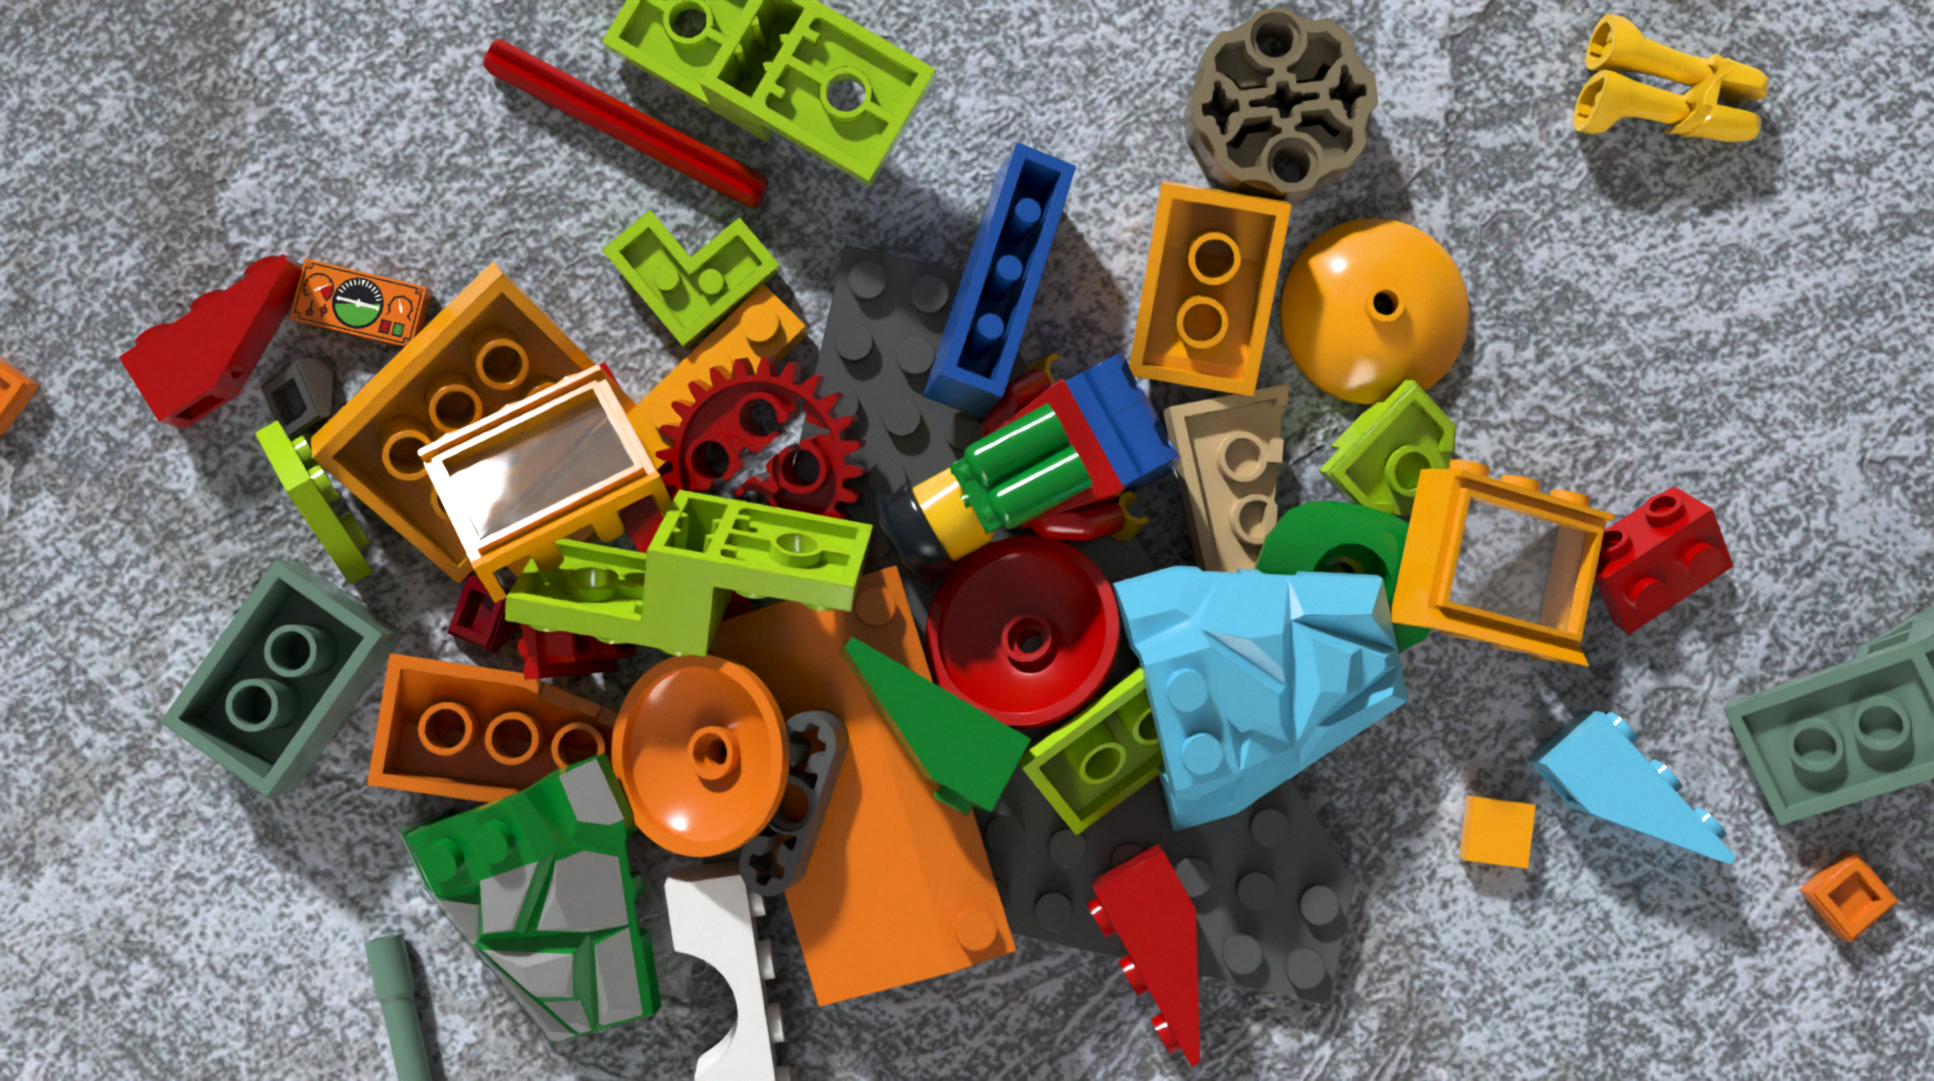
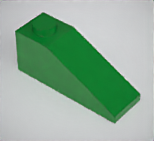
[839,636,1031,816]

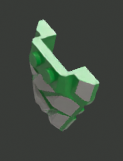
[397,752,661,1044]

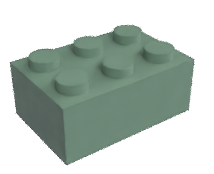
[160,559,405,798]

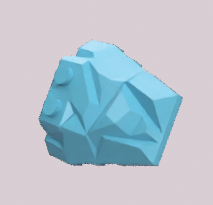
[1113,566,1408,831]

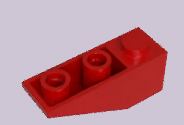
[119,254,303,429]
[1086,843,1200,1067]

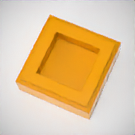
[1459,795,1536,869]

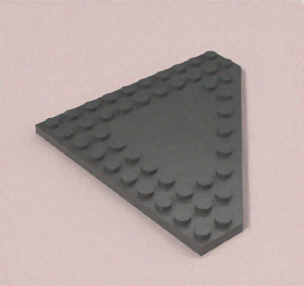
[702,245,1356,1006]

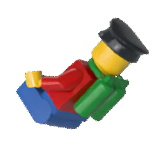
[875,353,1181,588]

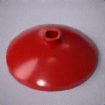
[925,536,1121,729]

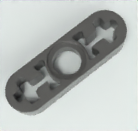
[739,708,849,896]

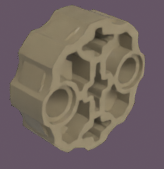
[1184,7,1378,205]

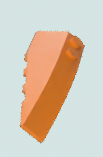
[367,653,727,824]

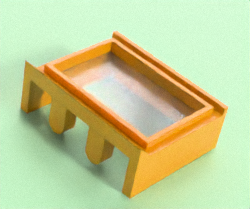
[417,364,672,603]
[1390,459,1615,667]

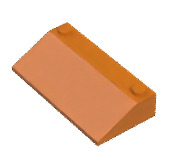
[710,565,1016,1007]

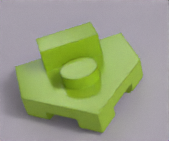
[1318,380,1456,515]

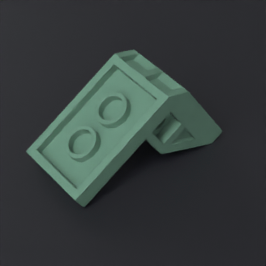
[1723,605,1934,826]

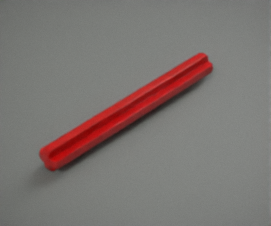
[483,39,769,209]

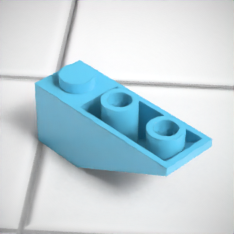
[1527,710,1737,864]

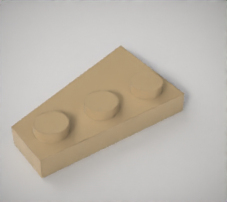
[1163,383,1289,573]

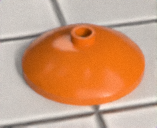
[611,653,790,857]

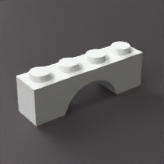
[664,860,793,1081]

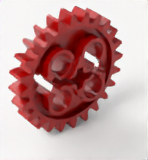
[655,356,868,521]

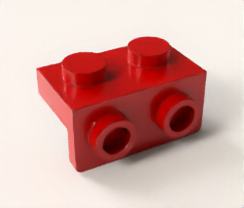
[1595,487,1734,635]

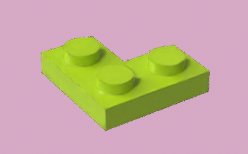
[602,210,782,350]
[255,420,373,585]

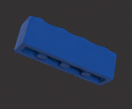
[923,142,1076,419]

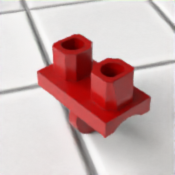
[518,623,636,680]

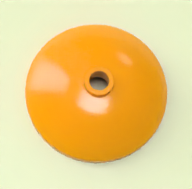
[1279,218,1469,406]

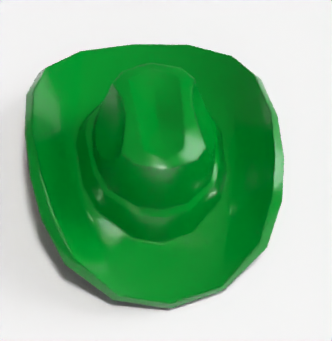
[1254,501,1431,653]

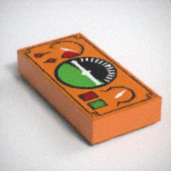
[289,258,433,348]

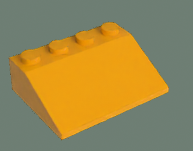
[310,261,637,584]

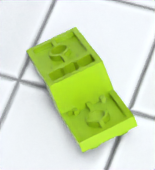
[601,0,936,188]
[505,490,873,657]

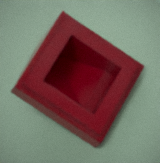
[447,574,520,653]

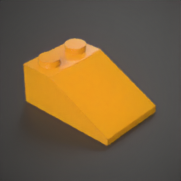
[1129,180,1292,397]

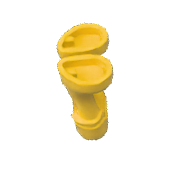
[1573,14,1770,142]

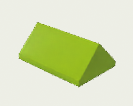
[1018,663,1164,836]

